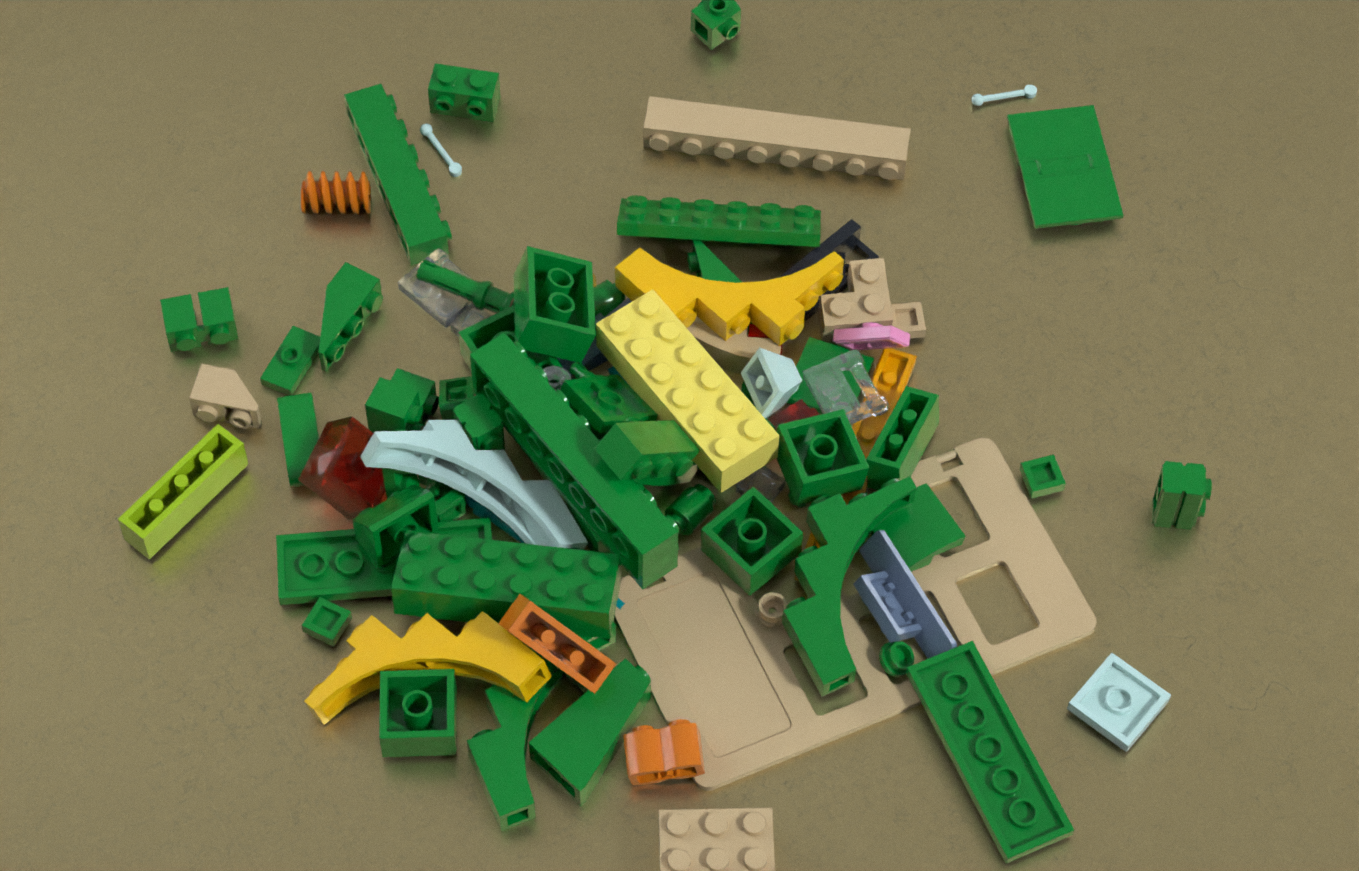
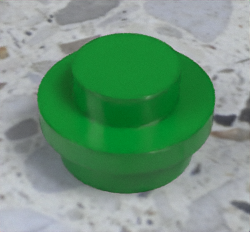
[879,641,914,677]

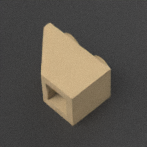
[189,363,262,429]

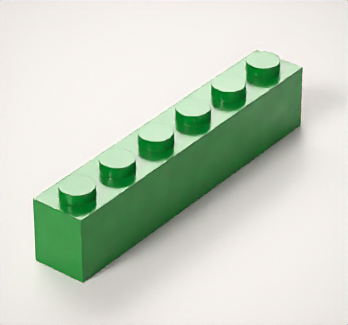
[344,83,452,266]

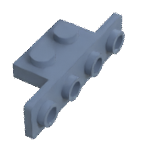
[853,530,957,659]

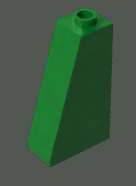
[529,658,651,807]

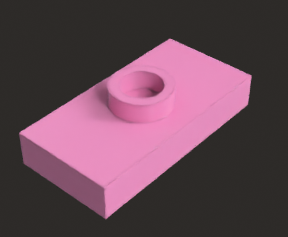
[833,322,910,351]

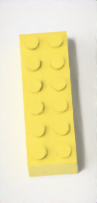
[596,289,779,493]

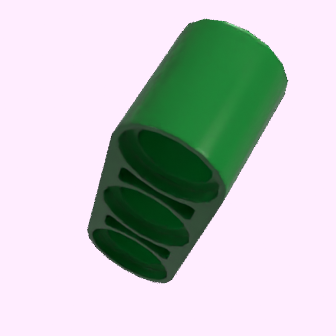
[277,392,325,488]

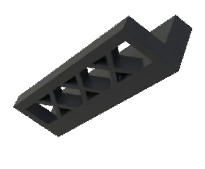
[780,219,879,322]

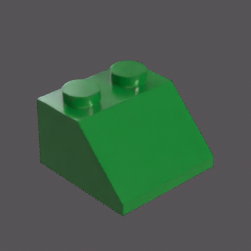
[353,484,439,568]

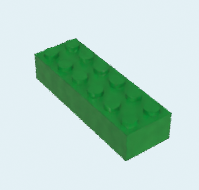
[391,530,621,639]

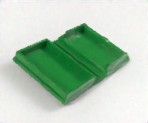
[1007,105,1124,229]

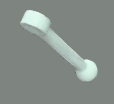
[971,85,1037,106]
[420,123,462,177]

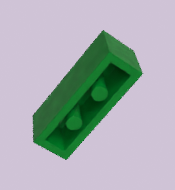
[866,386,939,490]
[594,420,700,480]

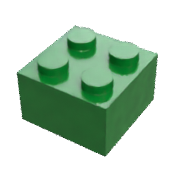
[776,409,869,506]
[700,486,803,596]
[379,669,457,757]

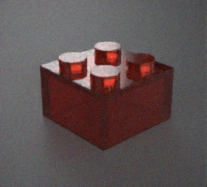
[298,416,385,520]

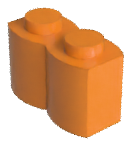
[623,719,705,785]

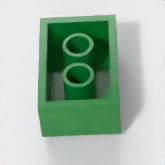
[513,246,596,363]

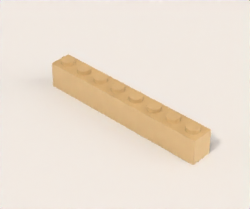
[643,96,911,180]

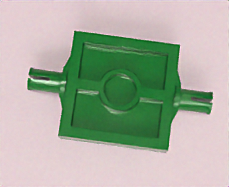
[561,361,658,433]

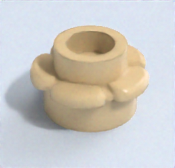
[754,592,789,627]

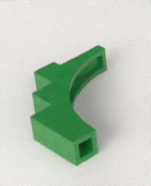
[782,476,917,697]
[467,621,616,831]

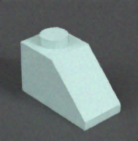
[741,347,802,419]

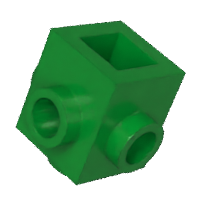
[690,0,741,50]

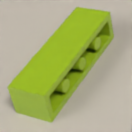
[118,424,248,560]

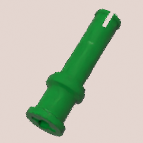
[416,259,514,314]

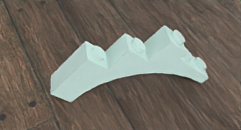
[360,420,588,550]

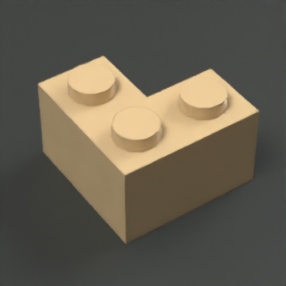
[818,258,893,342]

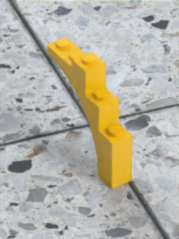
[615,248,844,346]
[304,611,552,725]

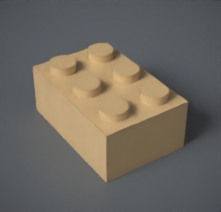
[659,808,775,871]

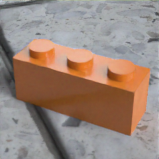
[498,594,616,694]

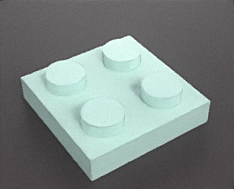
[1067,653,1171,752]

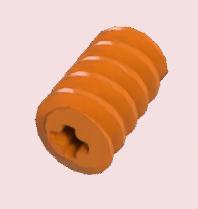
[301,171,371,214]

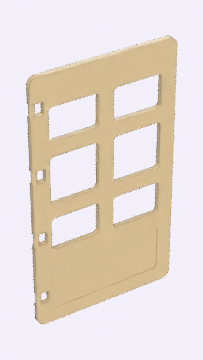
[614,437,1097,791]

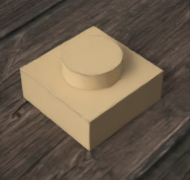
[891,301,926,339]

